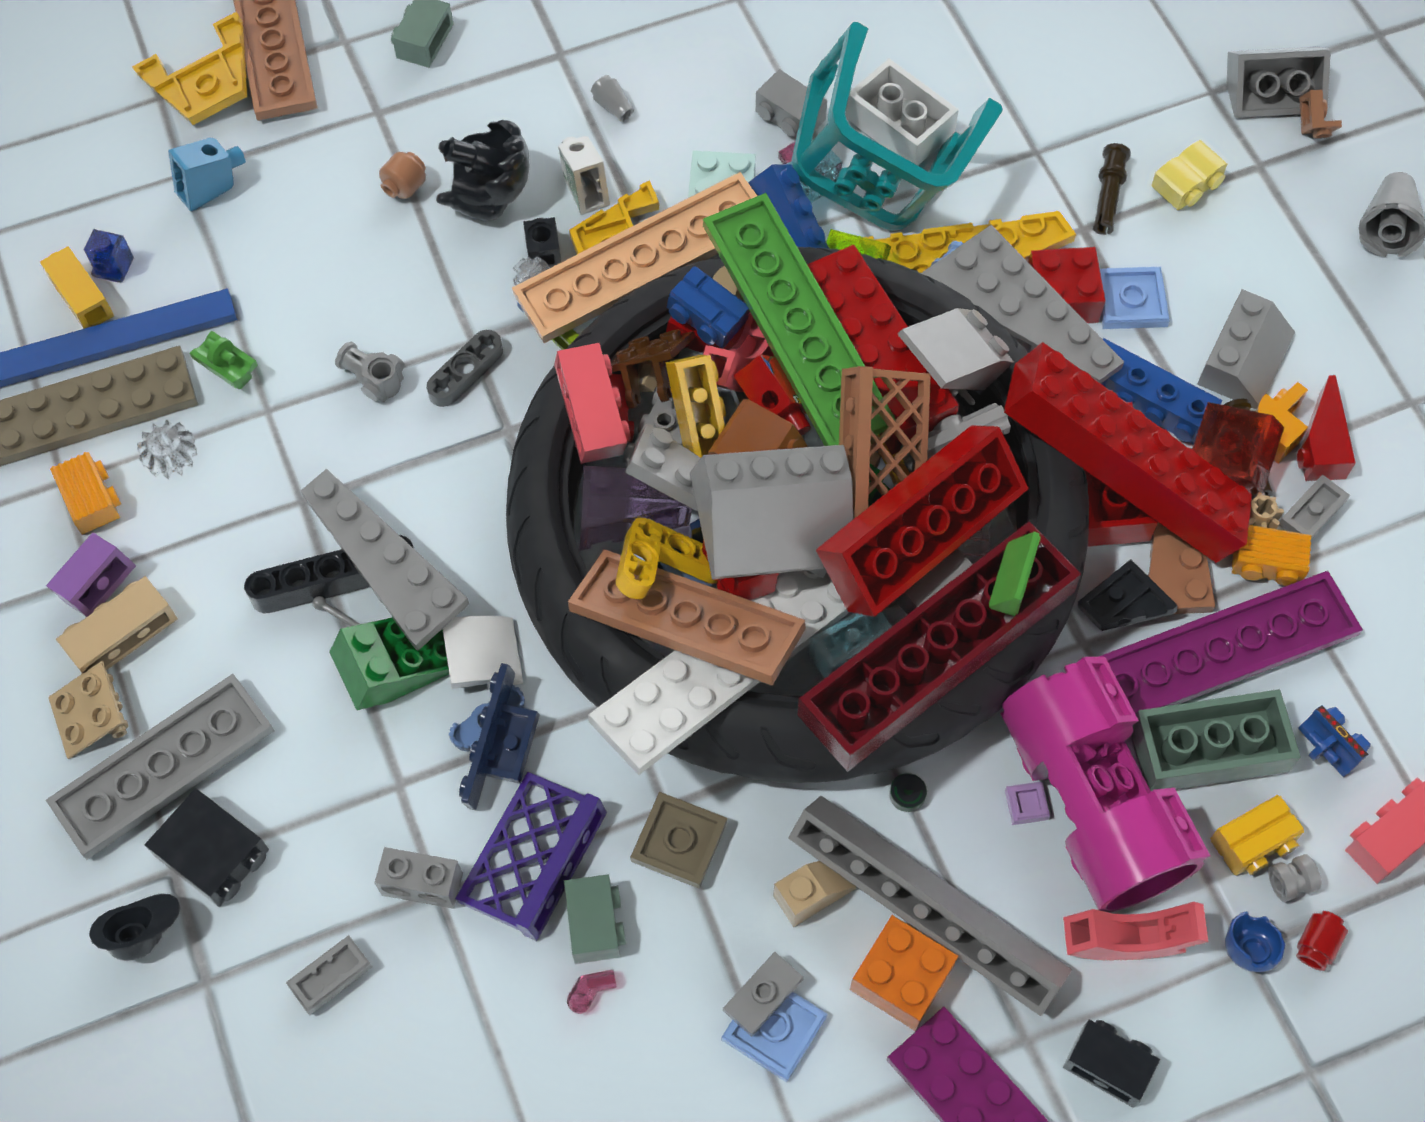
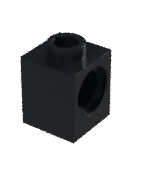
[523,217,561,271]

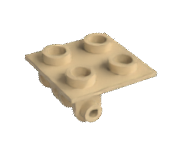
[48,661,129,759]

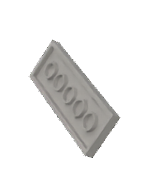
[46,674,274,860]

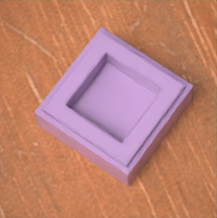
[1005,782,1050,825]

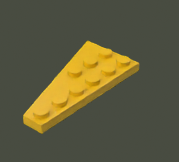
[861,211,1076,273]

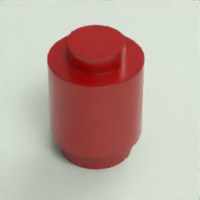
[1296,911,1348,971]

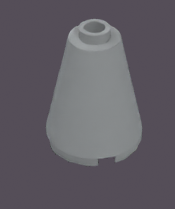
[1359,172,1425,257]

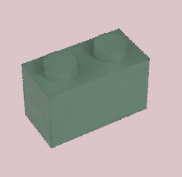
[391,0,454,68]
[564,874,626,964]

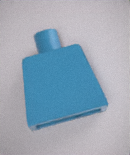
[168,137,246,212]

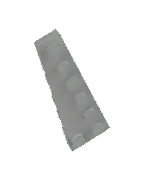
[625,423,827,578]
[300,469,469,651]

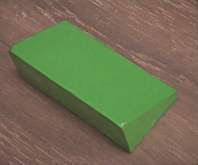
[989,532,1041,616]

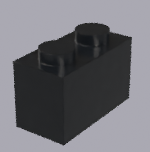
[1062,1019,1160,1108]

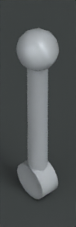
[312,596,359,626]

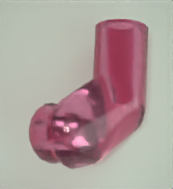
[567,969,617,1014]

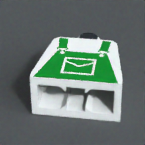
[558,136,610,215]

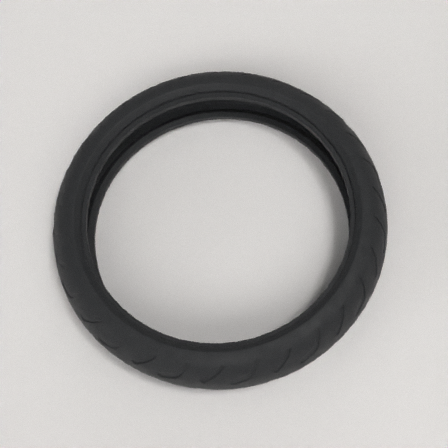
[506,247,1089,783]

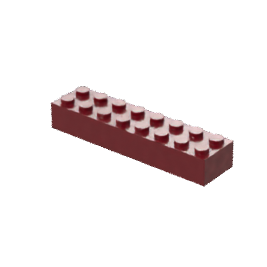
[797,521,1081,772]

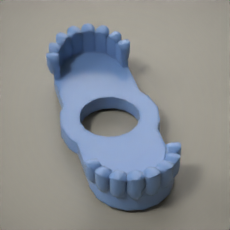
[449,685,525,751]

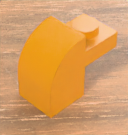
[1252,382,1308,464]

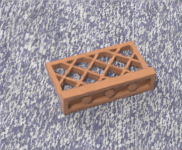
[839,366,931,518]

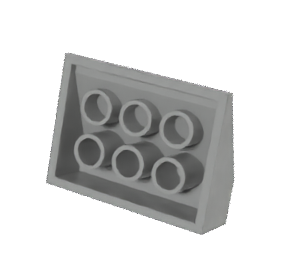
[690,445,853,580]

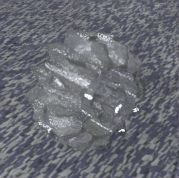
[137,419,198,479]

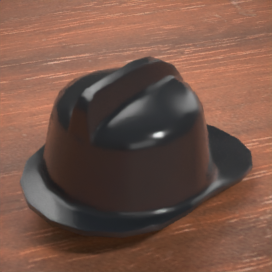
[89,893,180,961]

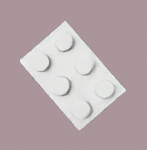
[845,59,959,166]

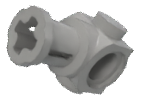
[335,342,405,402]

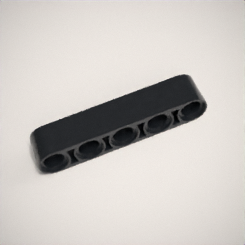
[244,535,414,614]

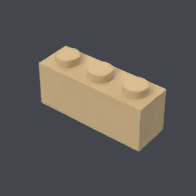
[56,576,178,674]

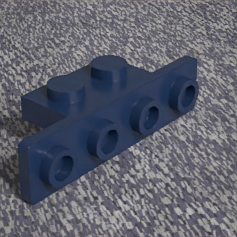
[459,663,540,810]

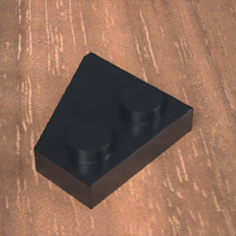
[1078,559,1178,631]

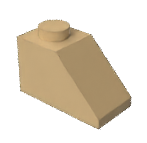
[773,861,856,927]

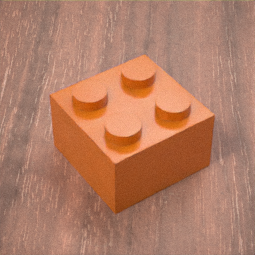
[850,915,958,1031]

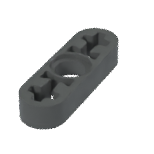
[426,330,503,407]

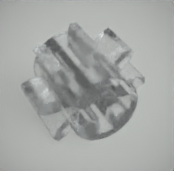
[513,257,550,286]

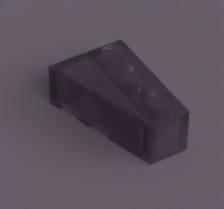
[580,466,692,551]

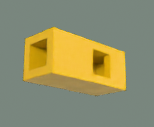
[40,246,114,329]

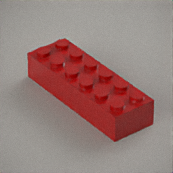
[807,244,959,455]
[816,425,1029,617]

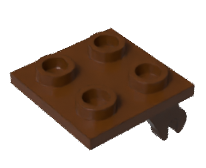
[611,329,696,409]

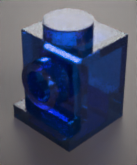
[83,229,134,283]

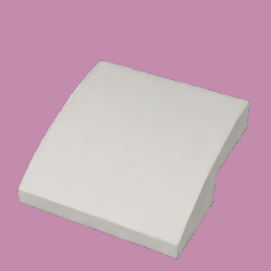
[443,616,523,689]

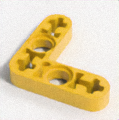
[616,517,718,599]

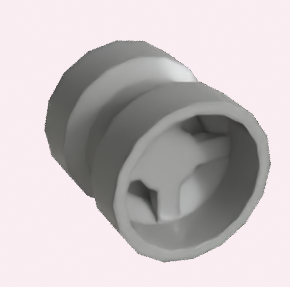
[1268,854,1322,902]

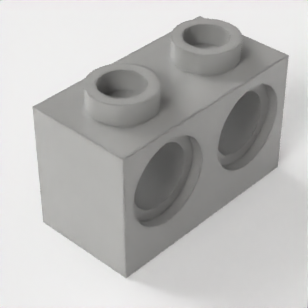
[374,847,463,909]

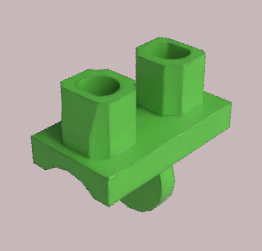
[190,331,258,389]

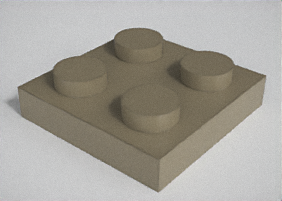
[630,792,727,889]

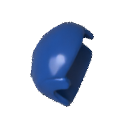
[1225,911,1285,972]

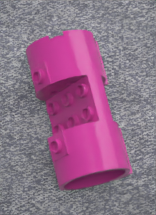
[1000,657,1210,913]

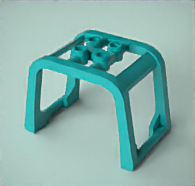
[792,22,1003,231]

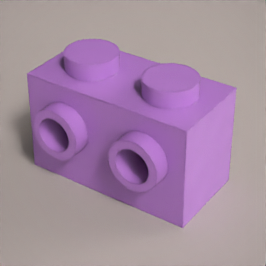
[46,532,136,617]

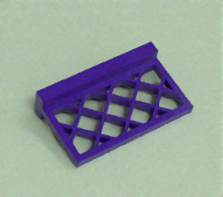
[455,771,607,941]

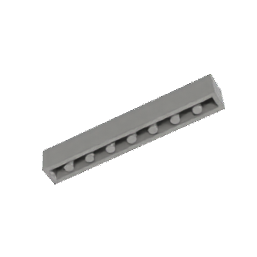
[788,796,1072,1016]

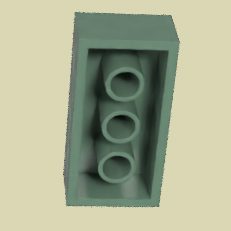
[1132,689,1301,791]

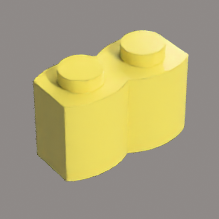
[1151,140,1227,210]

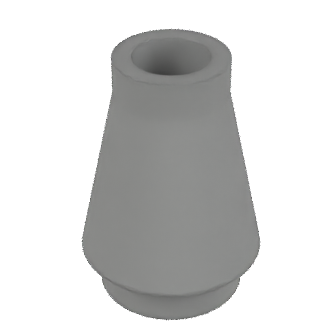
[591,75,634,121]

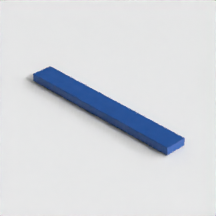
[0,288,237,388]

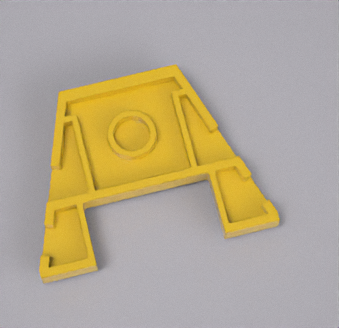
[132,11,247,125]
[569,180,659,254]

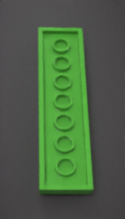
[703,193,896,446]

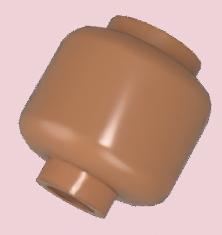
[379,152,426,199]

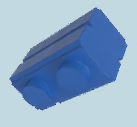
[667,266,750,349]

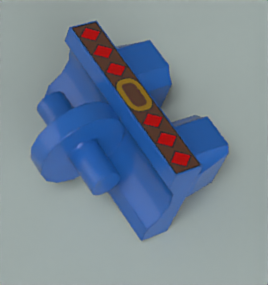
[1298,705,1371,777]

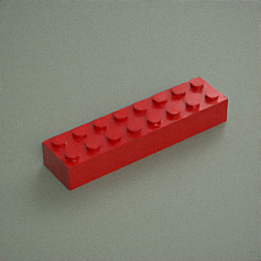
[1004,342,1252,563]

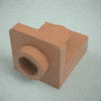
[1300,90,1342,138]

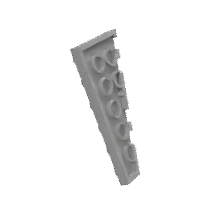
[921,225,1124,384]

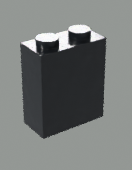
[144,788,269,907]

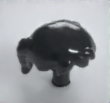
[436,120,529,221]

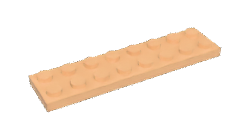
[512,172,757,343]

